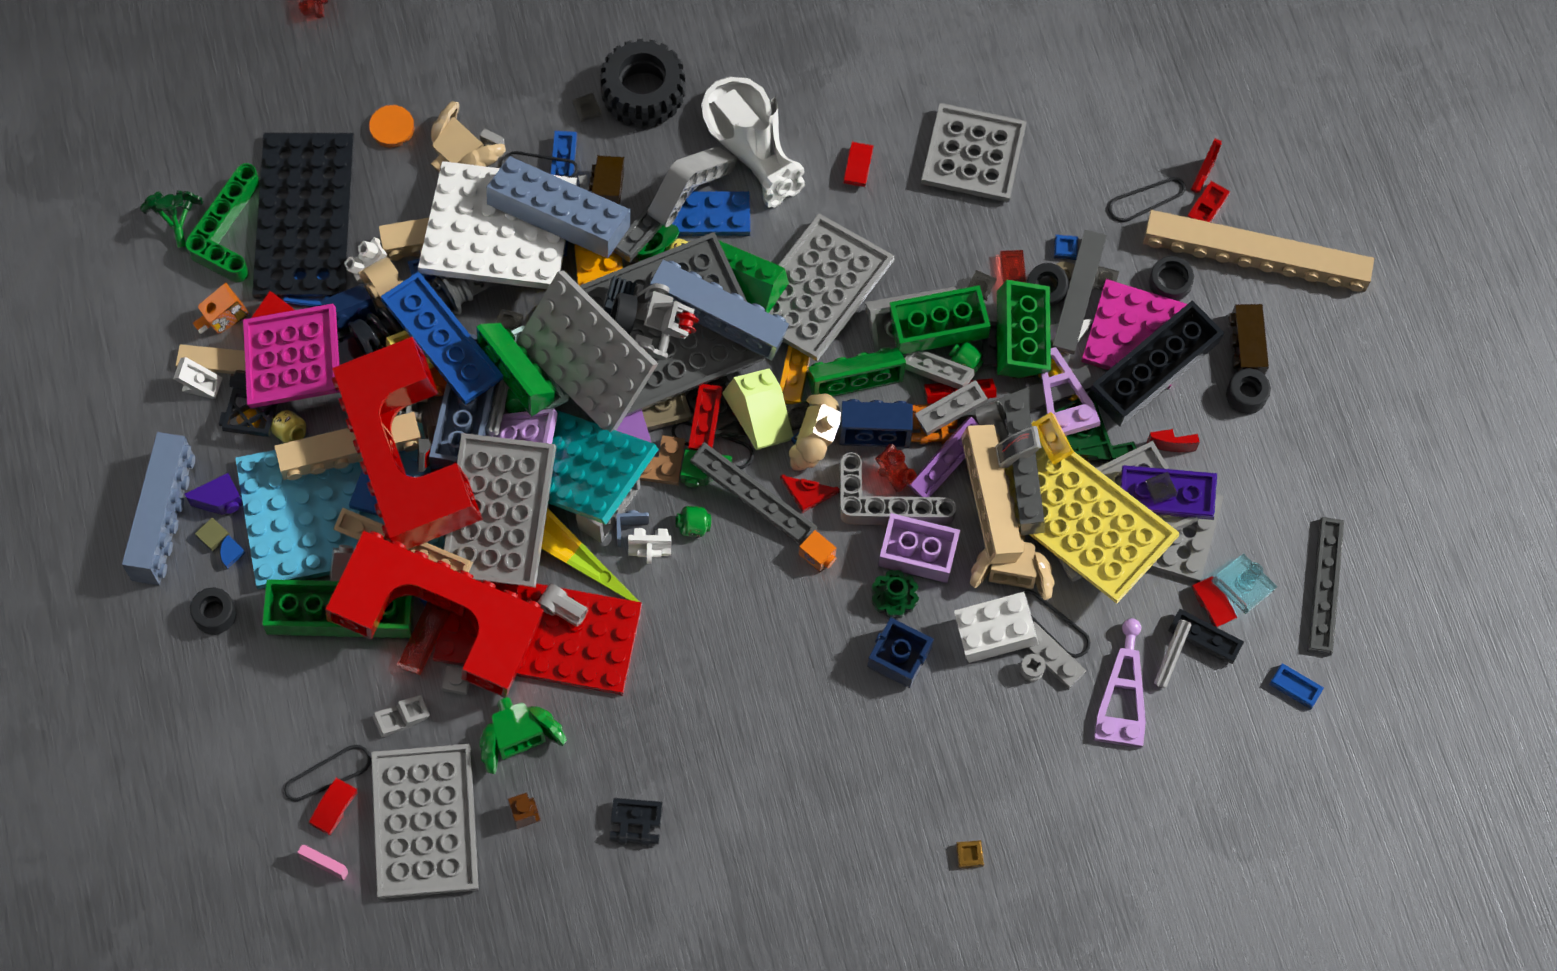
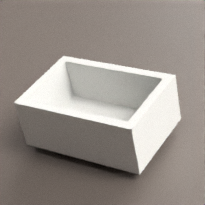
[954,592,1039,663]

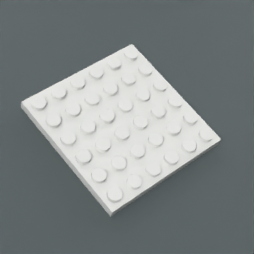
[418,161,577,289]

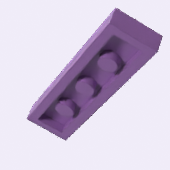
[908,417,979,497]

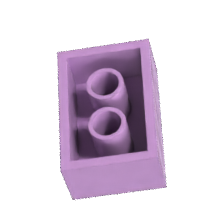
[878,513,960,583]

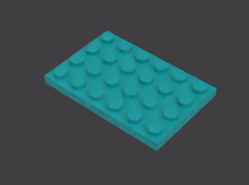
[548,410,659,525]

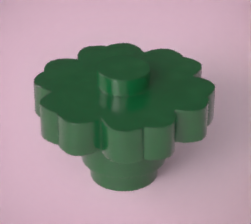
[871,570,919,618]

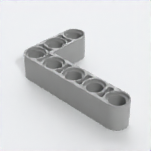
[647,146,737,227]
[839,452,957,526]

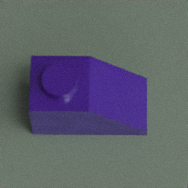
[185,473,243,515]

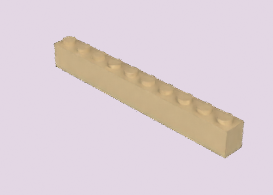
[1143,210,1374,292]

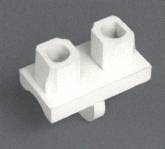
[344,237,387,283]
[628,528,671,564]

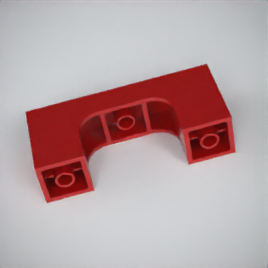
[332,337,483,550]
[326,531,544,698]

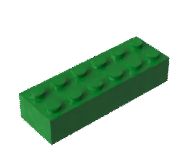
[262,579,415,638]

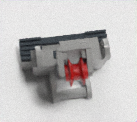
[603,275,699,360]

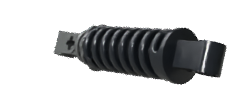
[338,276,497,365]

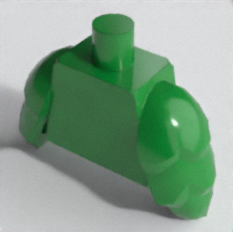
[480,697,567,774]

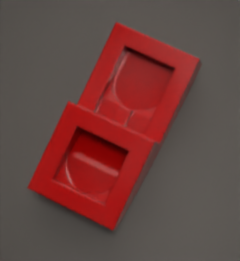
[844,142,874,187]
[1188,181,1230,222]
[1147,429,1200,452]
[1191,576,1238,627]
[309,778,357,836]

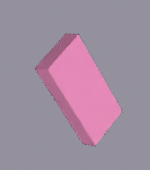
[297,845,348,880]

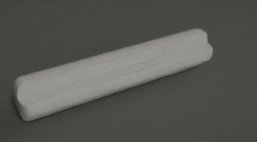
[486,380,509,436]
[1154,620,1191,689]

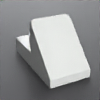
[173,357,222,399]

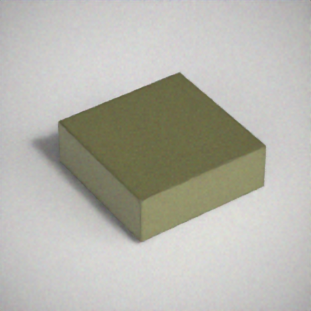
[195,517,230,552]

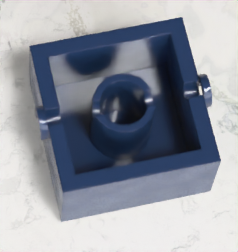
[867,617,934,688]

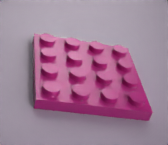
[1081,279,1187,389]
[243,304,340,408]

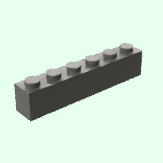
[1004,393,1045,535]

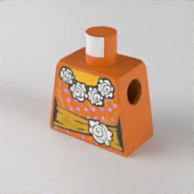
[193,283,251,334]

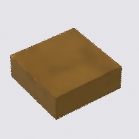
[956,840,984,868]

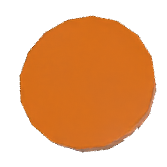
[369,105,414,148]

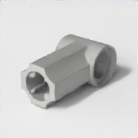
[976,401,1008,442]
[537,583,588,627]

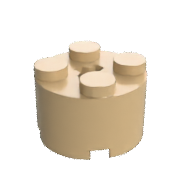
[358,257,403,309]

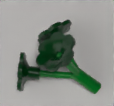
[140,190,203,248]

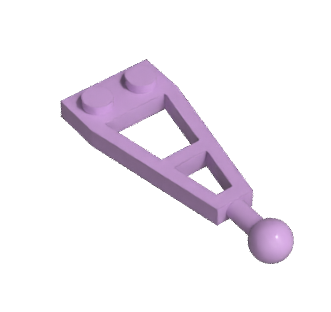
[1041,347,1100,436]
[1094,618,1146,748]

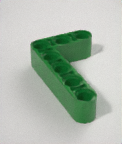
[186,163,260,283]

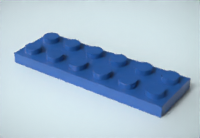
[381,271,503,405]

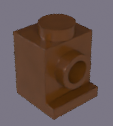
[508,792,541,829]

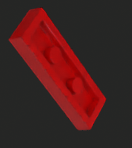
[924,378,997,404]
[688,384,723,451]

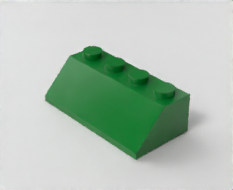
[718,240,789,313]
[997,280,1051,378]
[889,285,991,354]
[476,323,556,417]
[807,347,906,397]

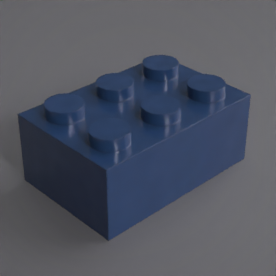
[840,399,913,448]

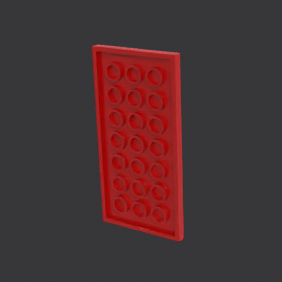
[433,580,642,695]

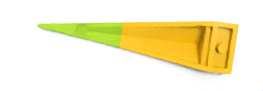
[541,508,639,602]

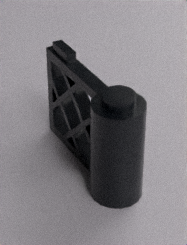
[218,370,278,437]

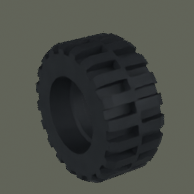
[600,39,685,127]

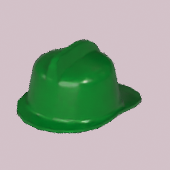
[636,224,679,262]

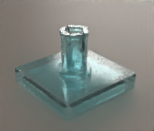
[1212,553,1278,615]

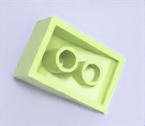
[722,368,793,450]

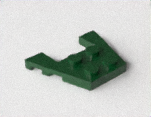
[1055,395,1137,462]

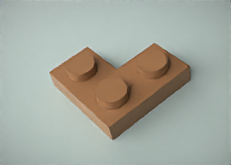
[640,435,685,486]

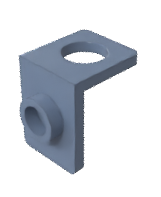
[616,510,649,547]

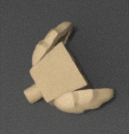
[431,101,506,173]
[789,393,842,471]
[970,532,1054,600]

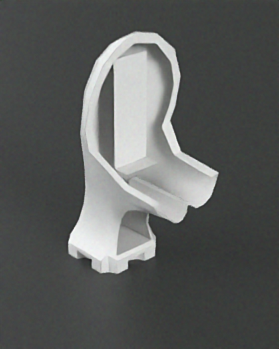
[702,77,805,208]

